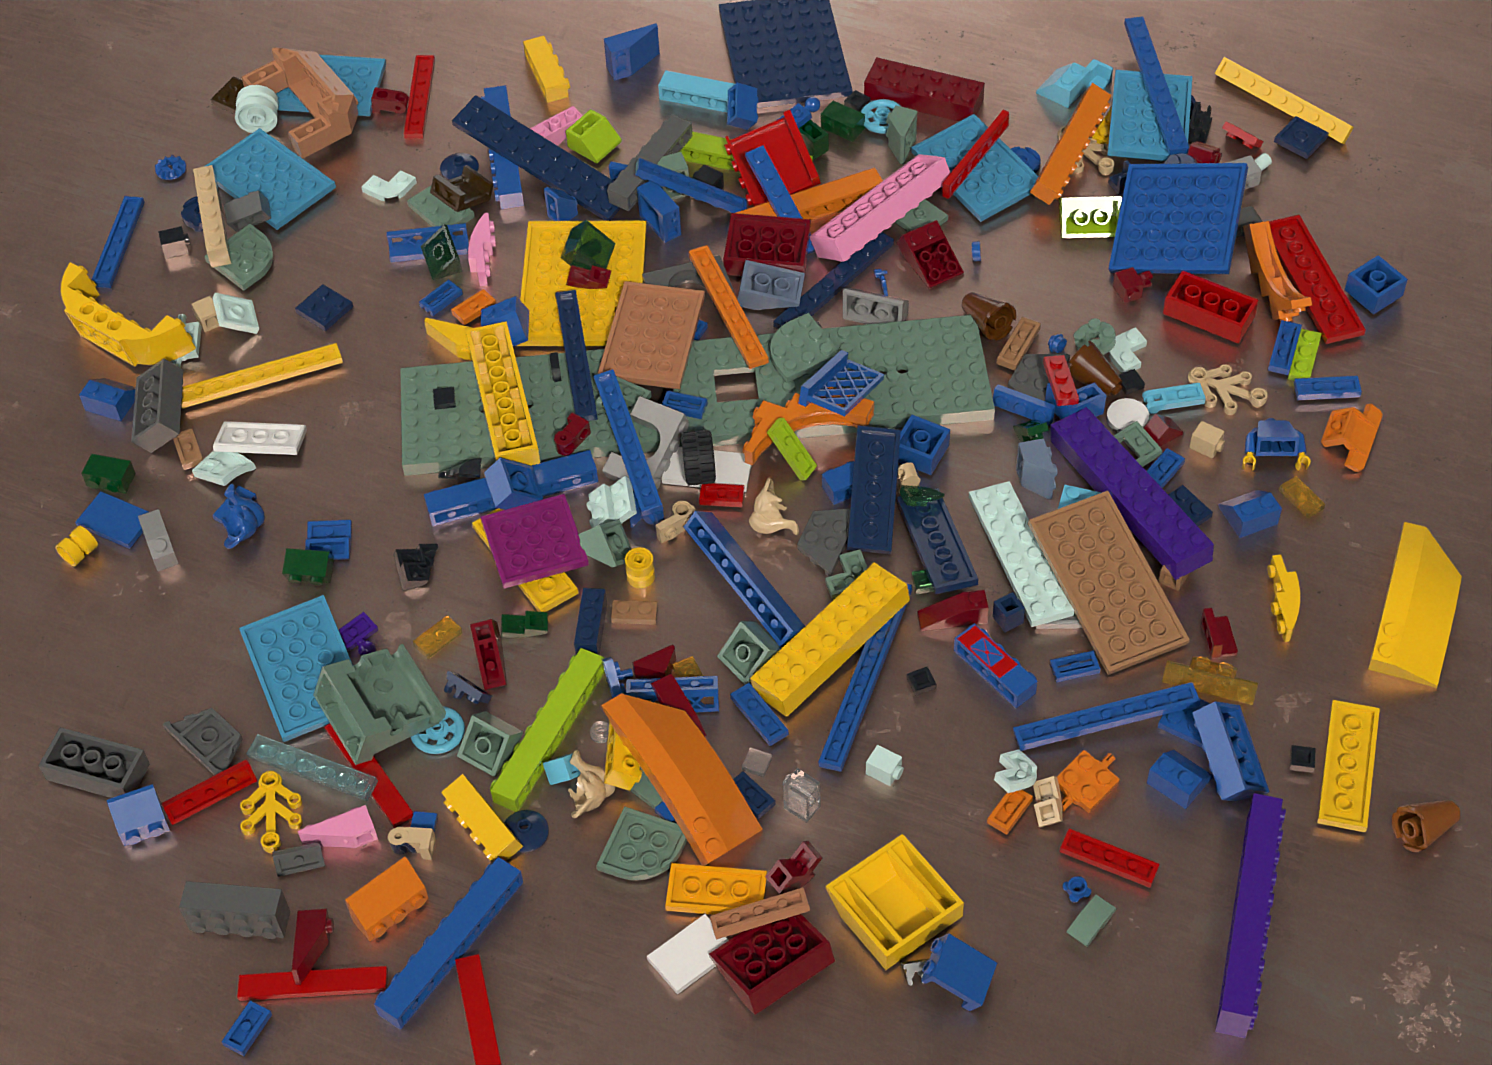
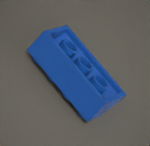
[1192,701,1270,801]

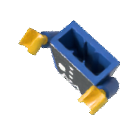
[1242,418,1311,471]

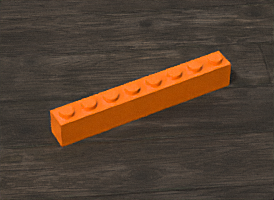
[1030,83,1111,205]
[730,167,883,221]

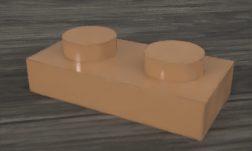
[173,428,203,470]
[611,600,658,625]

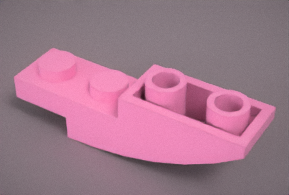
[468,213,496,286]

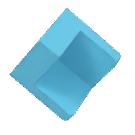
[1086,59,1113,90]
[543,753,581,785]

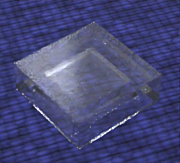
[742,747,772,777]

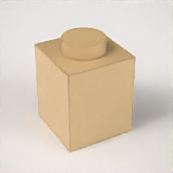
[191,296,219,332]
[1190,421,1226,459]

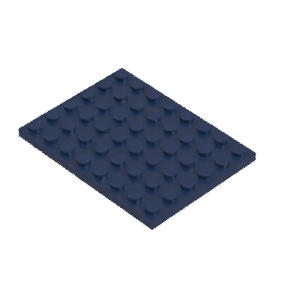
[719,0,853,108]

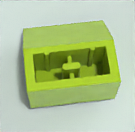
[566,109,622,163]

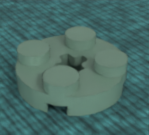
[1074,318,1116,355]

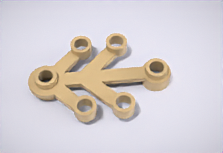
[1057,125,1114,175]
[1188,364,1268,415]

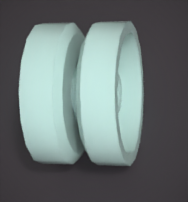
[235,85,279,133]

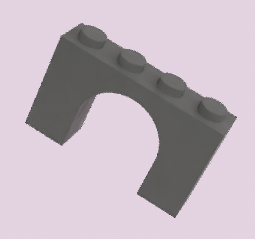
[642,255,734,307]

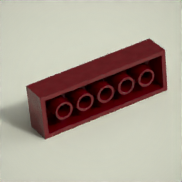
[864,57,985,122]

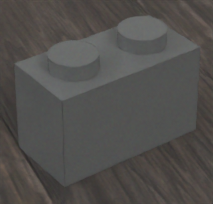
[224,191,272,232]

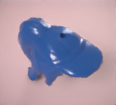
[221,483,265,549]

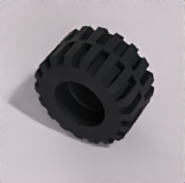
[681,430,716,486]

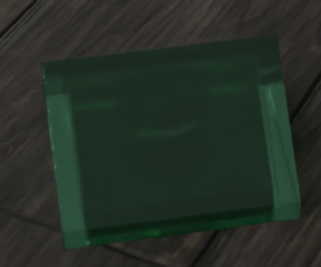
[421,224,462,280]

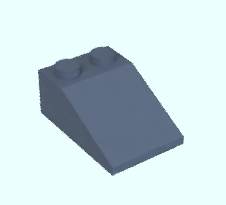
[737,260,805,310]

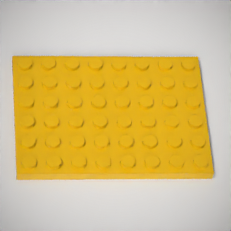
[517,221,647,346]

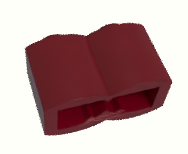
[1188,141,1222,163]

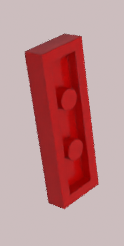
[1043,355,1079,406]

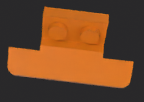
[1321,404,1383,472]

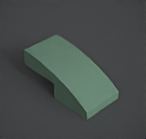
[1066,895,1117,948]

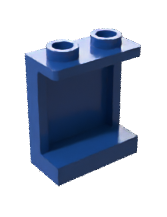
[921,933,997,1011]

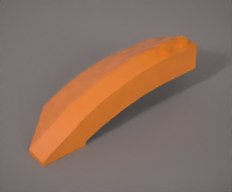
[601,693,763,866]

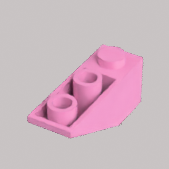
[530,106,583,146]
[298,805,378,848]

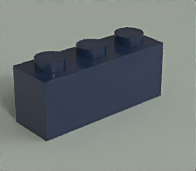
[574,588,607,655]

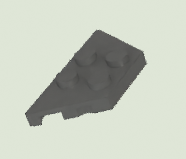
[1007,354,1070,401]
[797,508,850,577]
[163,708,243,775]

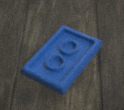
[75,491,149,549]

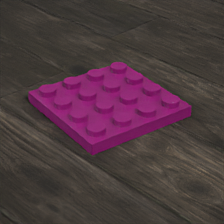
[480,494,589,589]

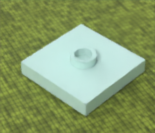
[212,293,259,334]

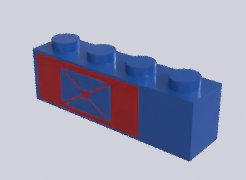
[954,623,1038,708]

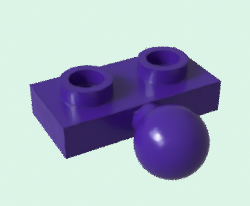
[339,612,378,656]

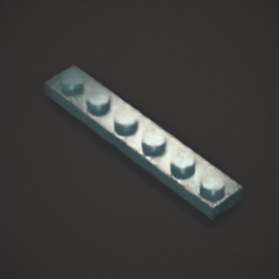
[246,734,378,801]

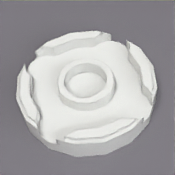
[1106,398,1149,433]

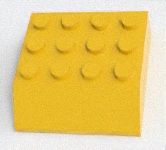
[826,834,964,970]

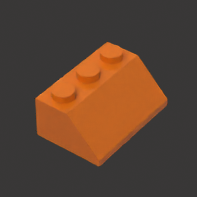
[345,857,429,942]

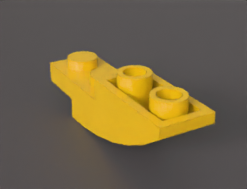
[1267,554,1300,642]

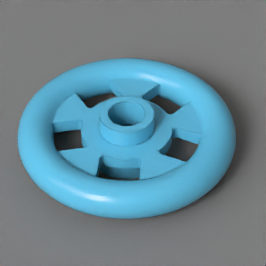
[861,99,902,134]
[411,706,465,754]

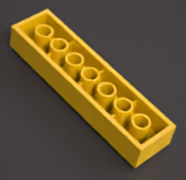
[466,321,541,465]
[750,562,910,717]

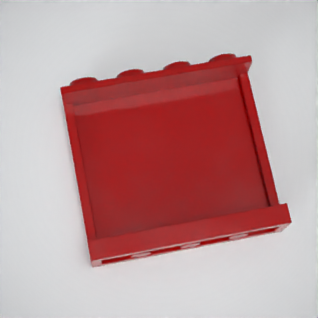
[724,110,821,207]

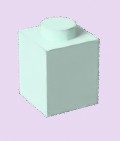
[866,745,904,786]

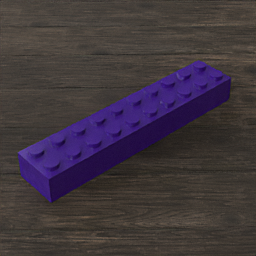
[1051,407,1214,580]
[1215,793,1286,1038]

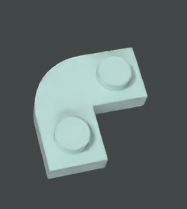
[362,170,417,201]
[1109,327,1147,374]
[994,749,1037,793]

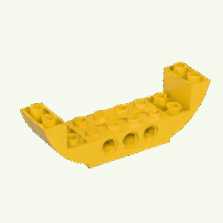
[61,262,196,367]

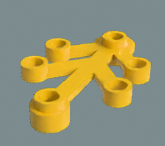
[240,771,303,853]

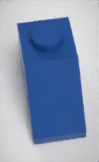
[544,187,578,221]

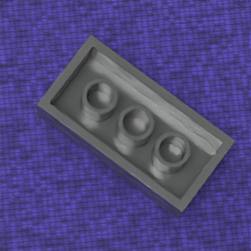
[131,359,183,453]
[38,727,150,798]
[179,881,290,939]

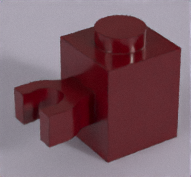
[1113,267,1153,303]

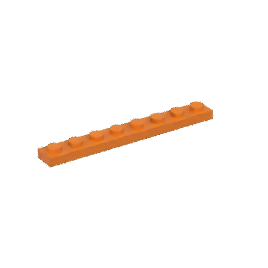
[689,245,769,369]

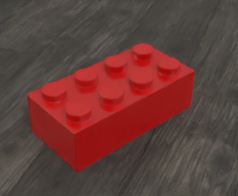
[1163,271,1259,344]

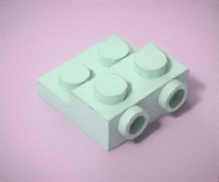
[587,476,637,528]

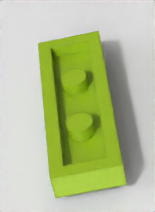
[1288,329,1322,381]
[767,418,817,480]

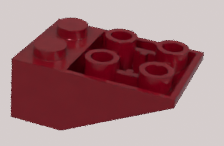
[896,220,964,289]

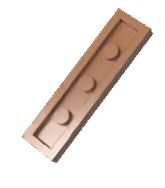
[710,888,810,940]

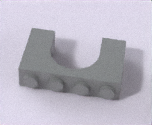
[602,396,689,490]

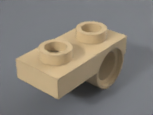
[656,501,697,543]

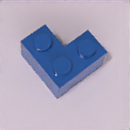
[1045,383,1106,419]

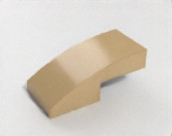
[1033,776,1062,828]

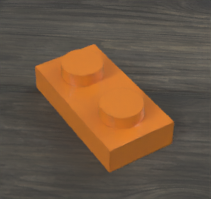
[451,289,496,326]
[987,790,1033,835]

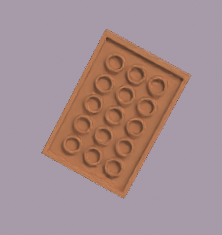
[598,281,705,389]

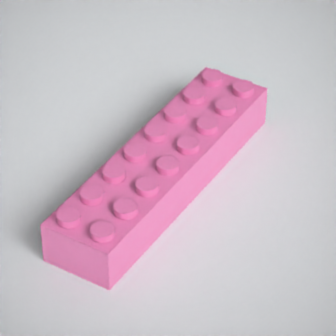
[809,154,950,262]

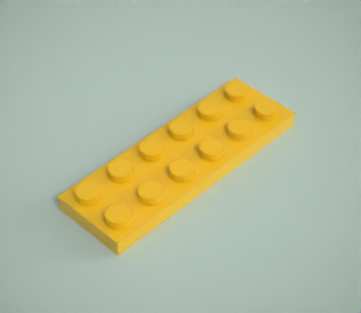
[472,508,579,612]
[1317,700,1380,833]

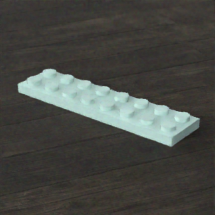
[969,481,1074,627]

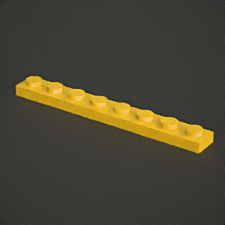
[1215,57,1354,144]
[181,343,343,409]

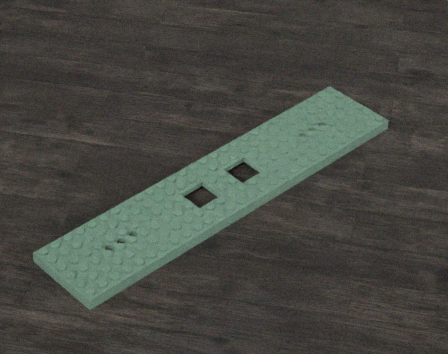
[400,315,995,476]

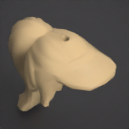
[749,478,800,535]
[568,750,615,819]

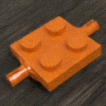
[1057,750,1120,813]

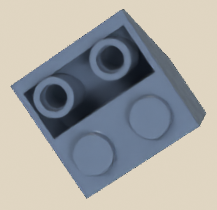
[1016,439,1058,499]

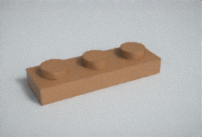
[996,317,1041,371]

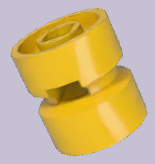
[55,525,98,567]
[625,547,655,588]

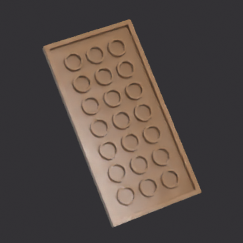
[1028,491,1190,675]

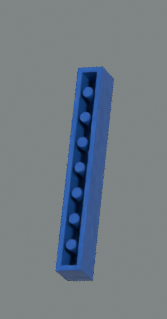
[481,85,524,209]
[424,450,598,527]
[684,511,805,648]
[374,857,523,1030]

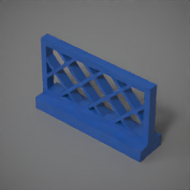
[798,350,885,417]

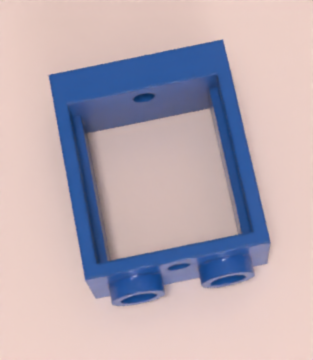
[637,181,681,243]

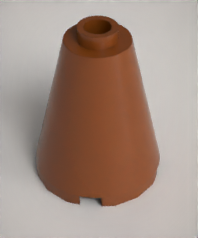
[1392,800,1460,852]

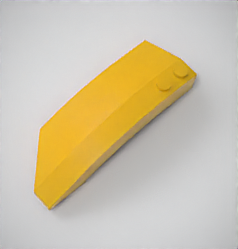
[1368,522,1462,688]

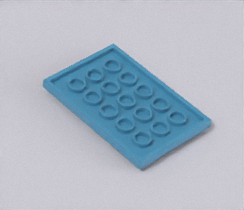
[275,55,386,116]
[1107,70,1192,161]
[911,114,1038,222]
[204,128,336,230]
[239,595,353,742]

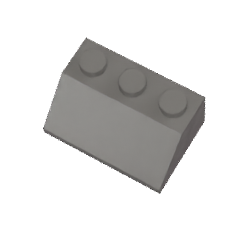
[843,288,909,324]

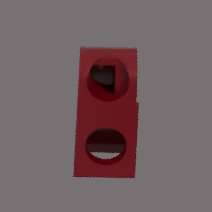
[371,87,409,114]
[554,412,591,456]

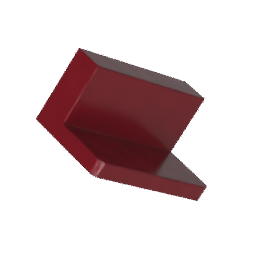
[1201,608,1238,658]

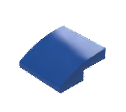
[305,520,352,560]

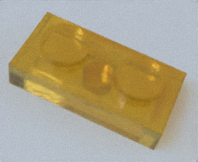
[413,615,462,659]

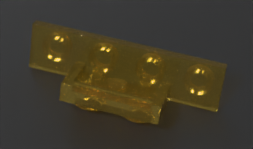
[1162,657,1258,705]

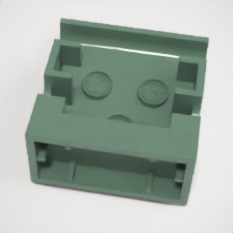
[313,644,446,765]

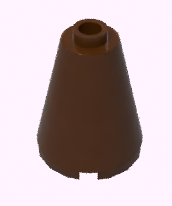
[961,292,1017,341]
[1069,341,1123,397]

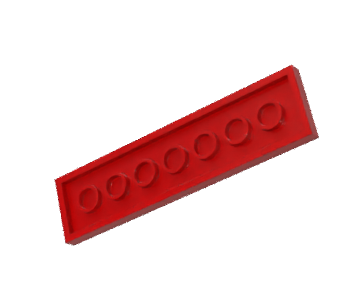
[1269,215,1366,344]

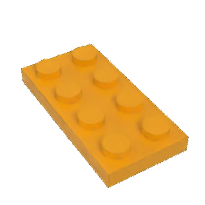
[665,863,767,915]

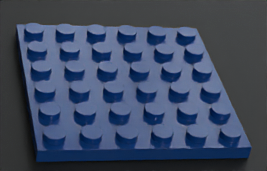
[1109,163,1248,274]

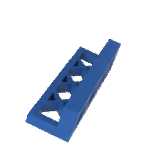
[387,223,469,263]
[626,676,719,712]

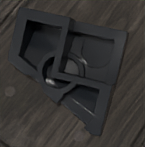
[438,458,482,480]
[393,543,438,591]

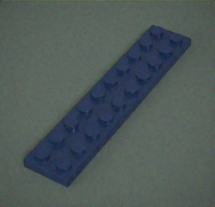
[452,95,621,221]

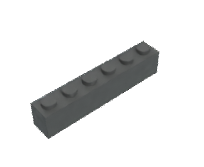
[607,114,693,211]

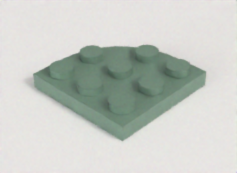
[204,224,273,291]
[770,313,840,383]
[596,806,687,880]

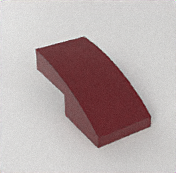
[566,265,612,289]

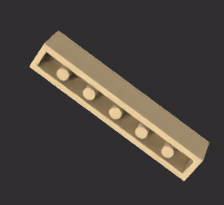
[193,165,231,268]

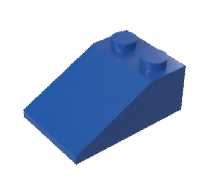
[604,23,660,81]

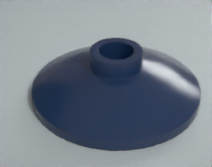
[440,153,479,180]
[504,810,549,853]

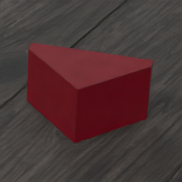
[1144,414,1183,447]
[632,644,676,679]

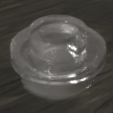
[590,721,609,743]

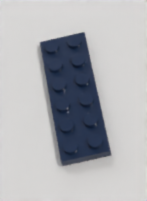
[847,426,901,554]
[897,488,978,594]

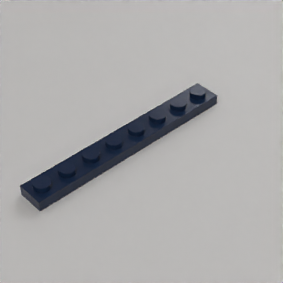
[773,232,894,329]
[556,290,598,421]

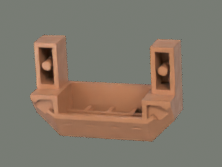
[241,47,359,159]

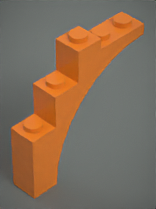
[1243,221,1312,323]
[742,387,874,465]

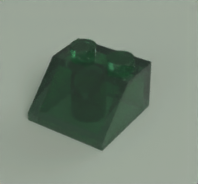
[560,220,616,270]

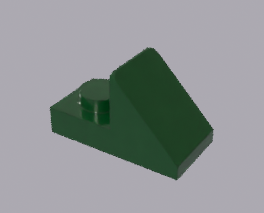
[1013,420,1049,442]

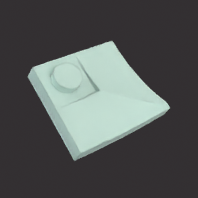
[192,450,256,486]

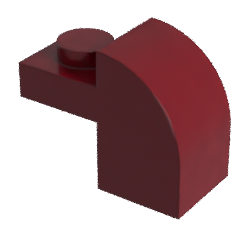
[765,841,823,894]

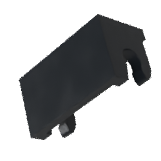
[1188,101,1212,144]

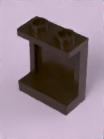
[430,165,493,212]

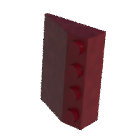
[723,213,811,277]
[709,914,835,1015]

